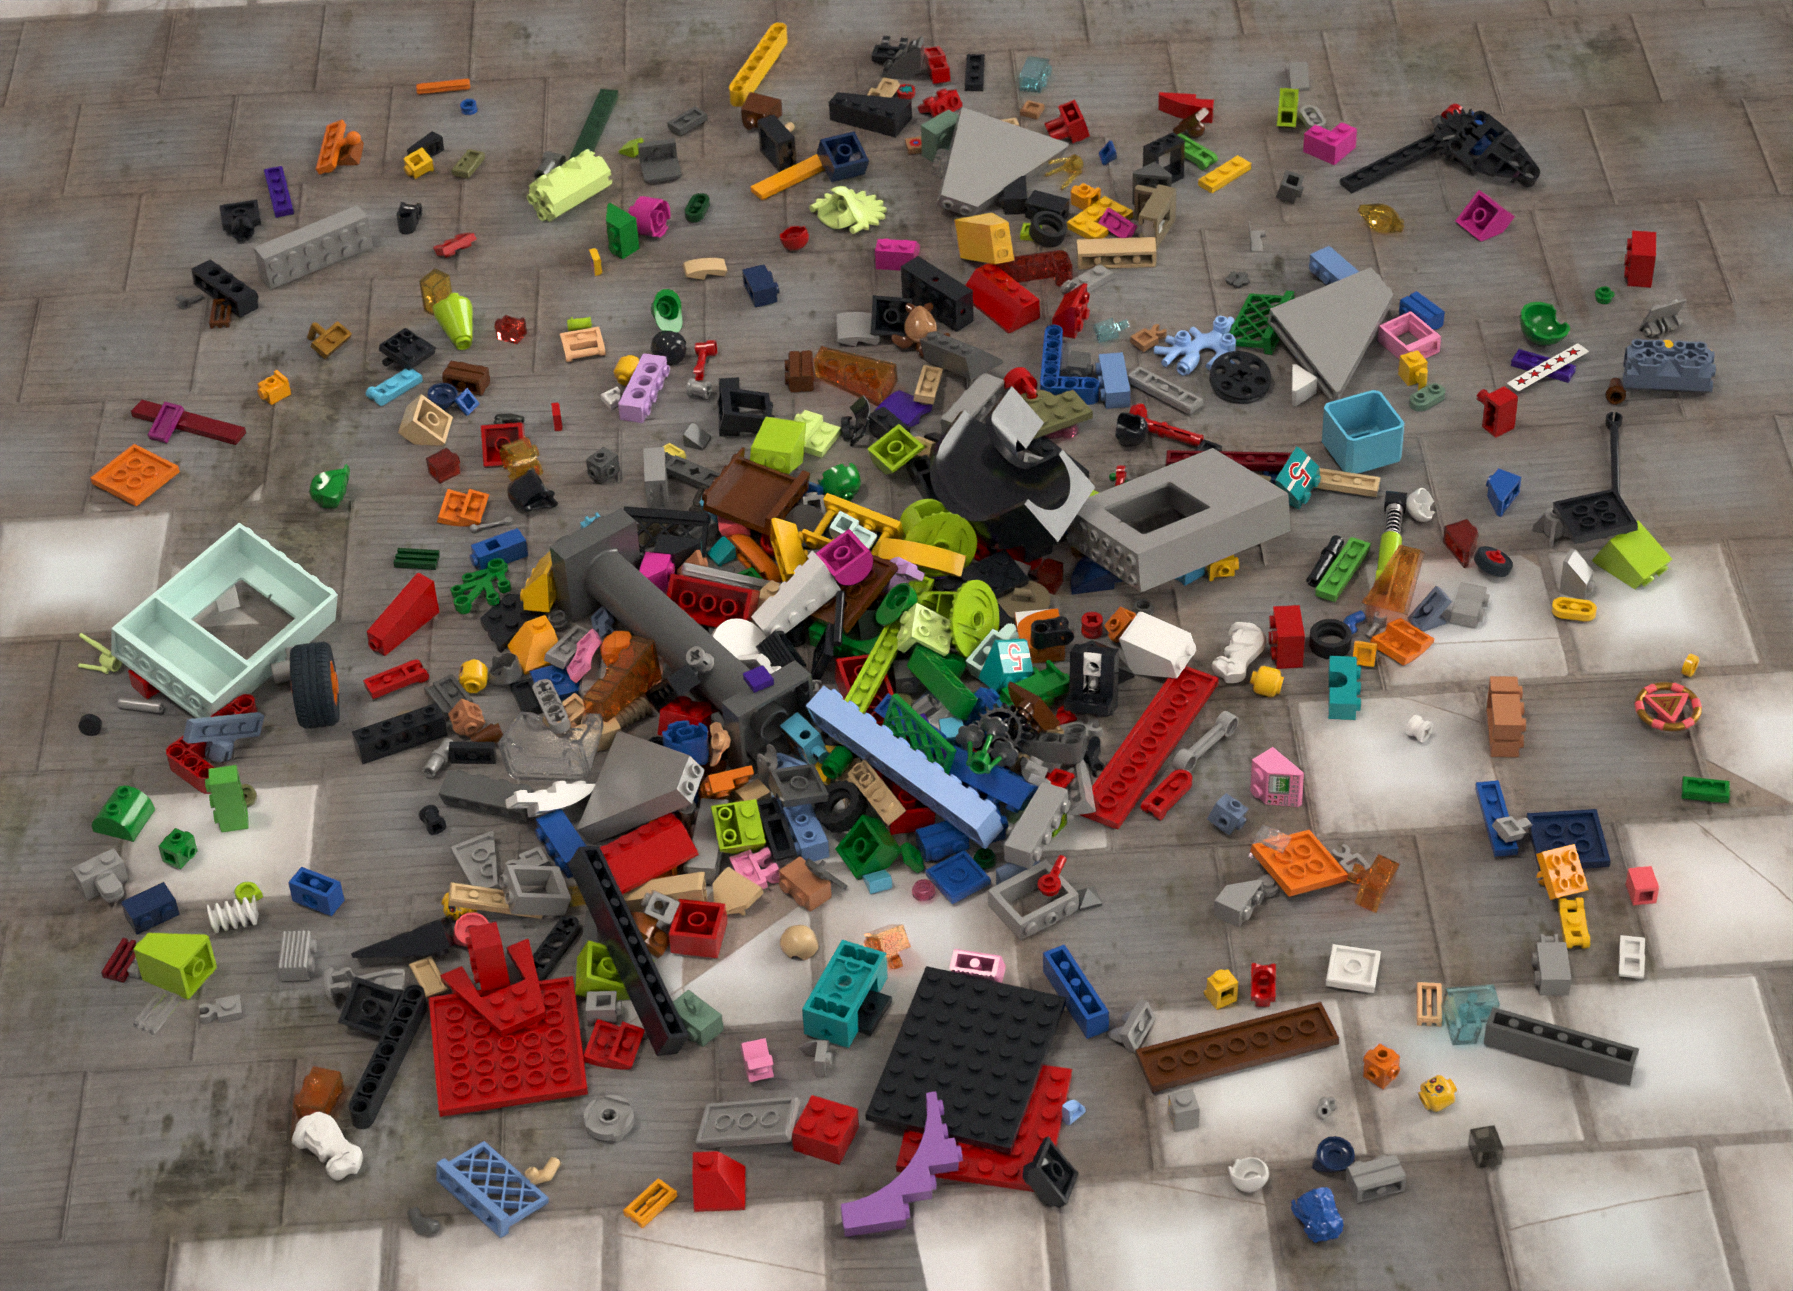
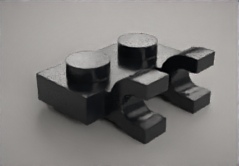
[871,36,908,63]

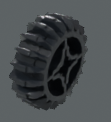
[973,702,1032,762]

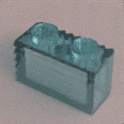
[1019,56,1052,93]

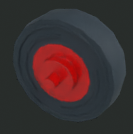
[1474,546,1513,577]

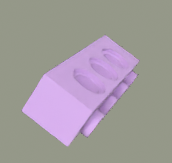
[618,353,670,423]

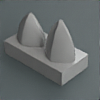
[1107,1000,1156,1052]

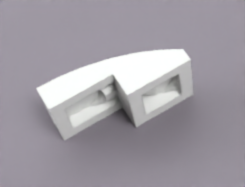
[1619,935,1645,979]

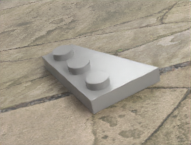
[450,831,499,889]

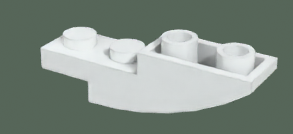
[506,781,595,817]

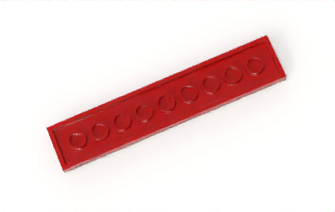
[1078,666,1219,830]

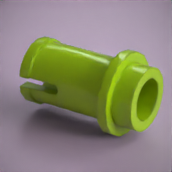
[567,317,592,331]

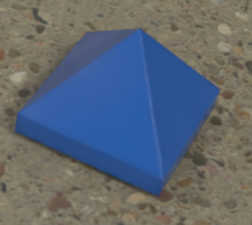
[1099,140,1117,165]
[454,388,480,416]

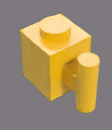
[1398,350,1428,390]

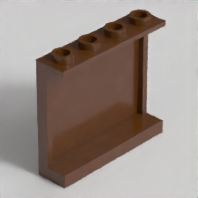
[702,447,810,536]

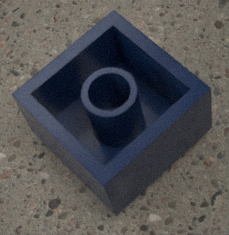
[817,131,869,182]

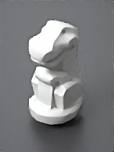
[1212,622,1266,683]
[292,1112,363,1180]

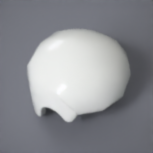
[1406,488,1435,522]
[1228,1157,1269,1193]

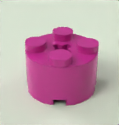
[628,196,671,237]

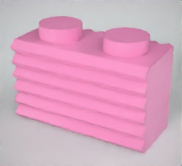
[950,949,1006,983]

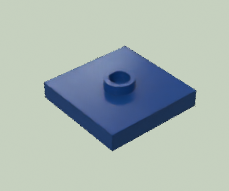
[530,664,580,701]
[926,850,991,904]

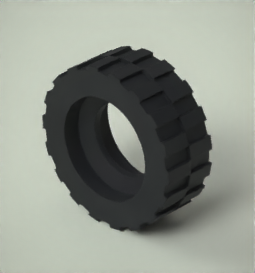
[814,780,868,833]

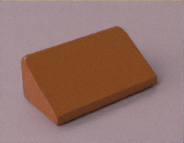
[337,140,364,166]

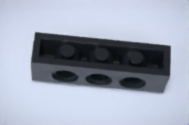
[191,259,259,318]
[645,663,701,711]
[352,703,448,764]

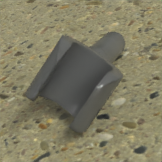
[175,294,204,309]

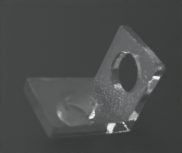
[1248,825,1292,859]

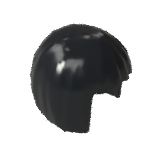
[1115,412,1149,447]

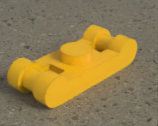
[1558,898,1590,949]

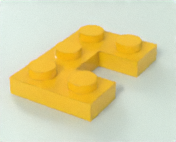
[1066,196,1134,239]

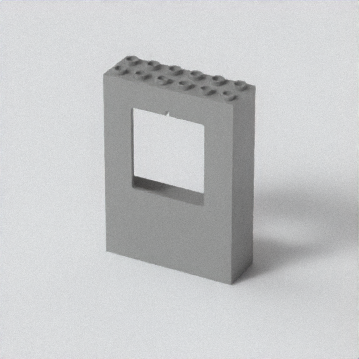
[1066,448,1291,592]

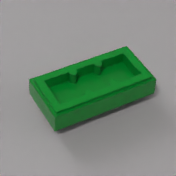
[1681,776,1730,803]

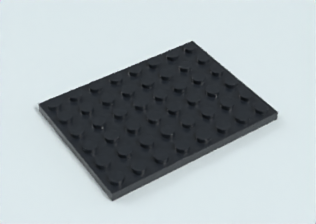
[865,966,1066,1154]

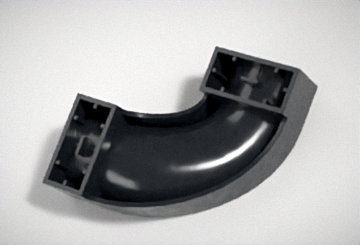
[930,386,1095,554]

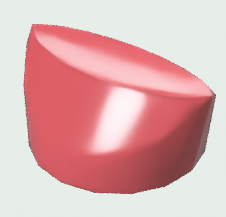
[452,912,489,947]

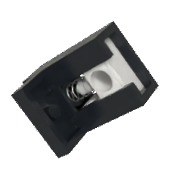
[1064,644,1119,717]

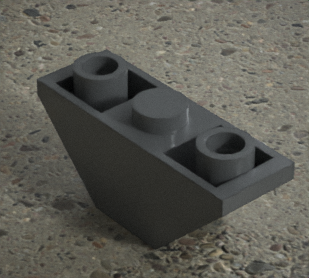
[881,36,925,80]

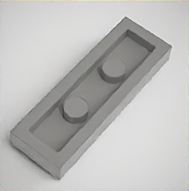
[544,625,590,669]

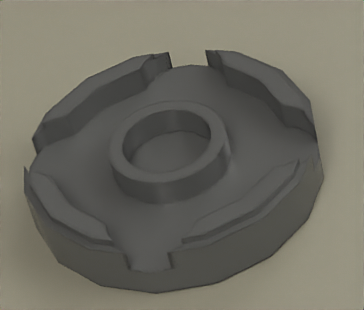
[785,505,824,547]

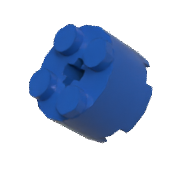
[662,720,709,765]

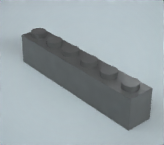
[1484,1007,1639,1086]

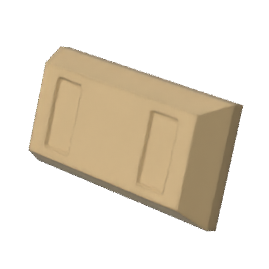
[409,956,449,999]

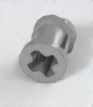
[686,378,712,400]
[686,646,714,673]

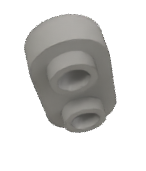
[1300,105,1326,130]

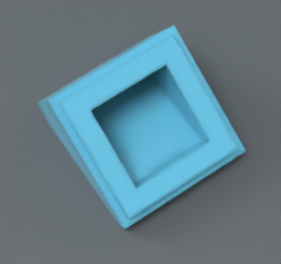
[862,869,892,894]

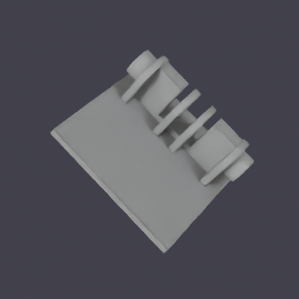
[1638,299,1687,337]

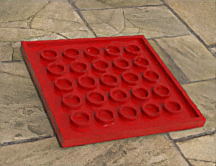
[429,976,588,1117]
[896,1065,1072,1192]

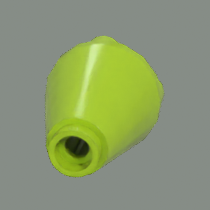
[432,293,473,350]

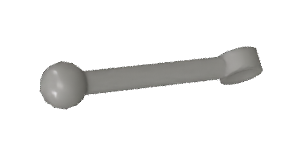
[469,517,513,532]

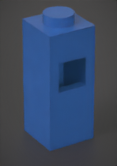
[470,528,528,570]

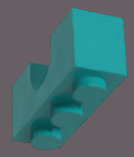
[1328,656,1361,720]

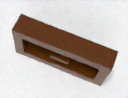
[209,299,232,329]

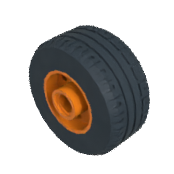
[290,642,340,729]

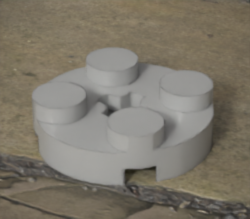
[584,1095,634,1142]

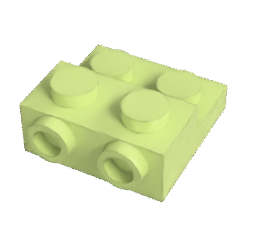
[794,410,842,458]

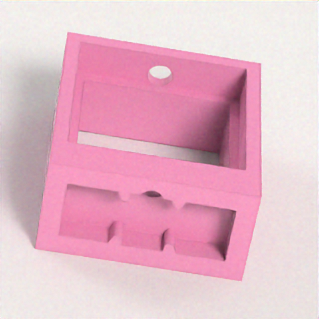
[1378,311,1441,359]

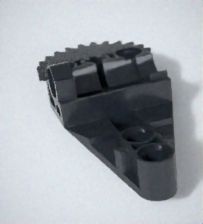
[1434,108,1540,187]

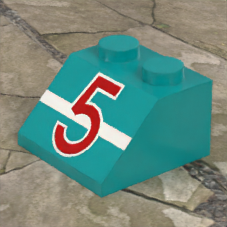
[1275,446,1321,509]
[978,639,1033,692]

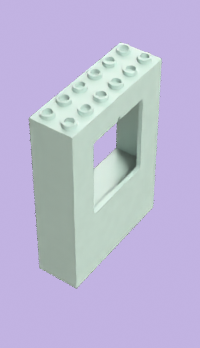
[111,523,338,718]

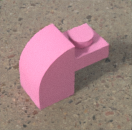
[740,1038,774,1082]

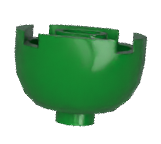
[818,463,861,501]

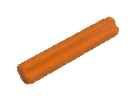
[416,79,470,95]

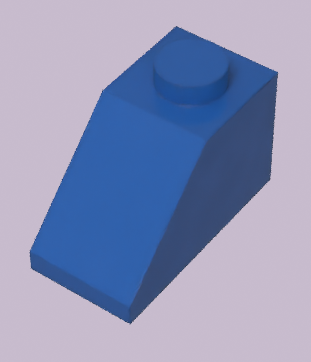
[1486,468,1521,517]

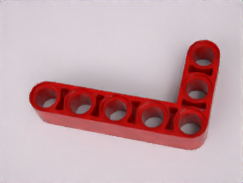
[166,694,258,794]

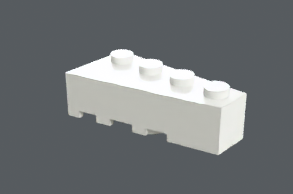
[751,551,841,637]

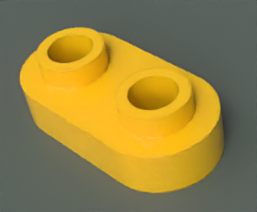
[1551,597,1597,622]

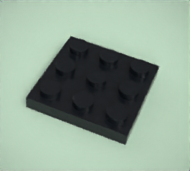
[1553,488,1638,544]

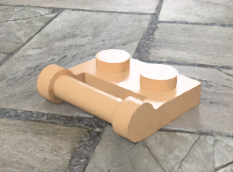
[560,327,606,362]

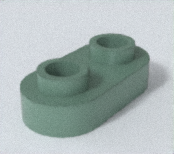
[1409,383,1445,412]

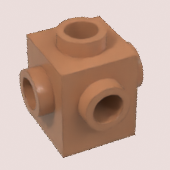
[448,698,486,737]

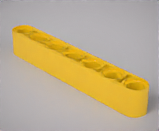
[729,23,788,107]

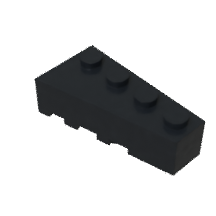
[829,92,912,138]

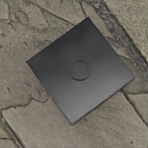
[811,623,834,680]

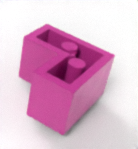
[1303,122,1357,165]

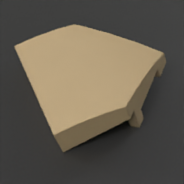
[713,867,763,916]

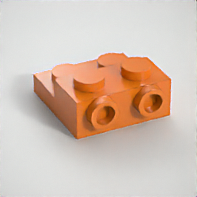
[698,765,754,800]

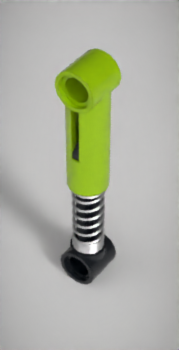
[1374,491,1407,593]

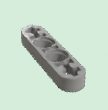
[532,679,571,734]

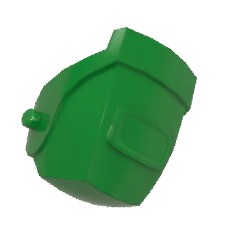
[309,464,350,508]

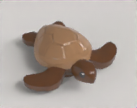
[891,303,950,358]

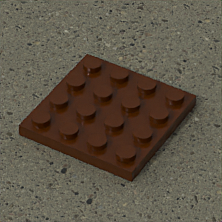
[807,555,899,634]

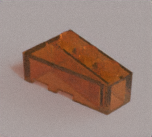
[1361,545,1425,616]

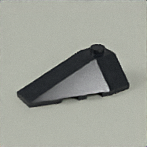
[351,916,454,958]

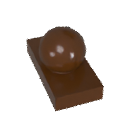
[1172,108,1209,138]

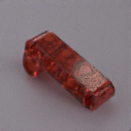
[995,250,1073,288]

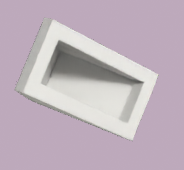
[1292,364,1317,406]

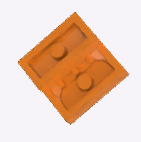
[437,489,489,527]
[1370,618,1435,666]

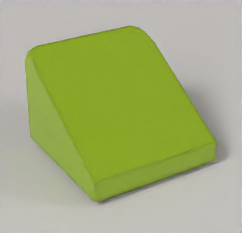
[618,138,644,158]

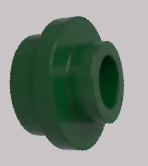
[973,848,997,870]

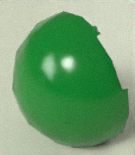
[1519,302,1571,346]

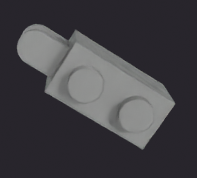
[1531,934,1572,996]

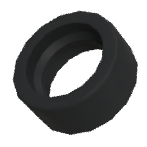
[1029,211,1068,247]
[1309,619,1352,659]

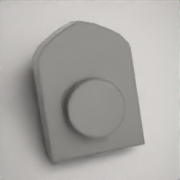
[799,1040,832,1077]

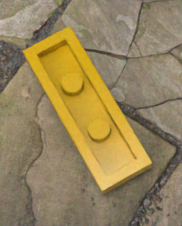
[1198,155,1251,193]

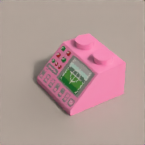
[1250,747,1304,807]

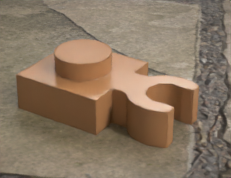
[1130,324,1167,352]

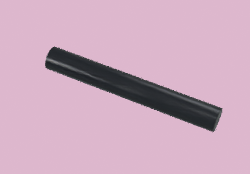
[833,590,845,647]

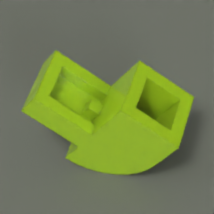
[1277,88,1299,127]

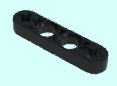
[522,915,580,981]

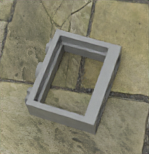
[988,860,1079,941]

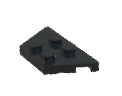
[480,593,555,653]

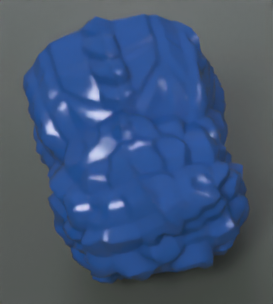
[1291,1187,1344,1243]

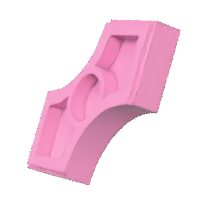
[566,628,602,683]

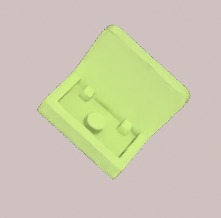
[897,603,951,656]

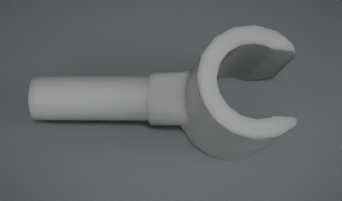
[1365,611,1387,639]

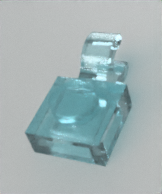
[1092,318,1130,344]

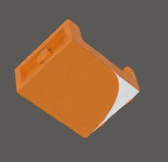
[1015,608,1065,664]

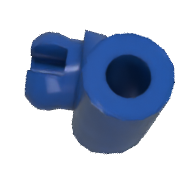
[1343,610,1366,634]

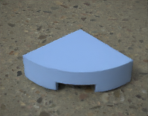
[1062,1100,1086,1126]

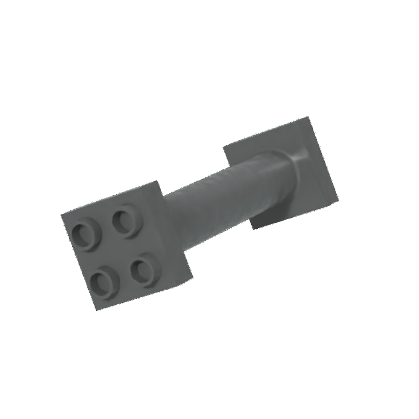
[549,508,816,776]

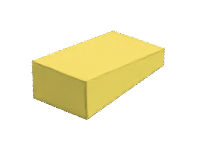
[663,443,686,459]

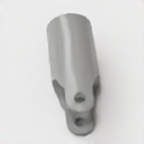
[757,744,778,792]

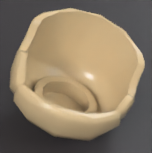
[780,925,818,960]

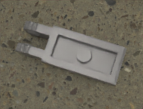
[1060,264,1113,294]

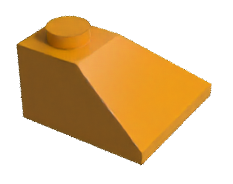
[507,615,558,675]

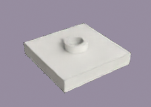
[1325,944,1381,993]

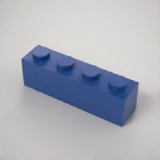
[1043,944,1109,1039]

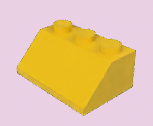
[770,518,809,582]
[520,551,557,612]

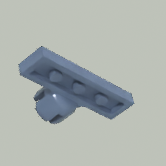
[183,712,264,762]

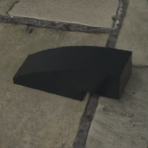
[906,454,940,502]
[757,797,797,861]

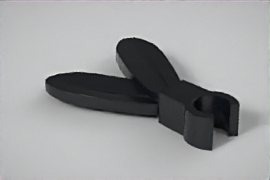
[1083,736,1105,777]

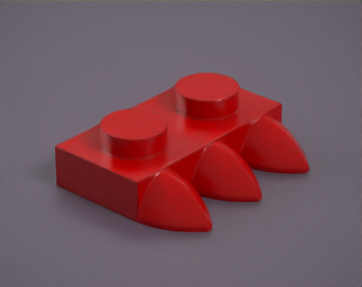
[433,232,477,258]

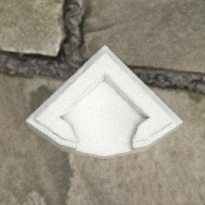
[600,387,621,410]

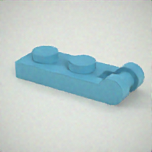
[366,369,423,406]

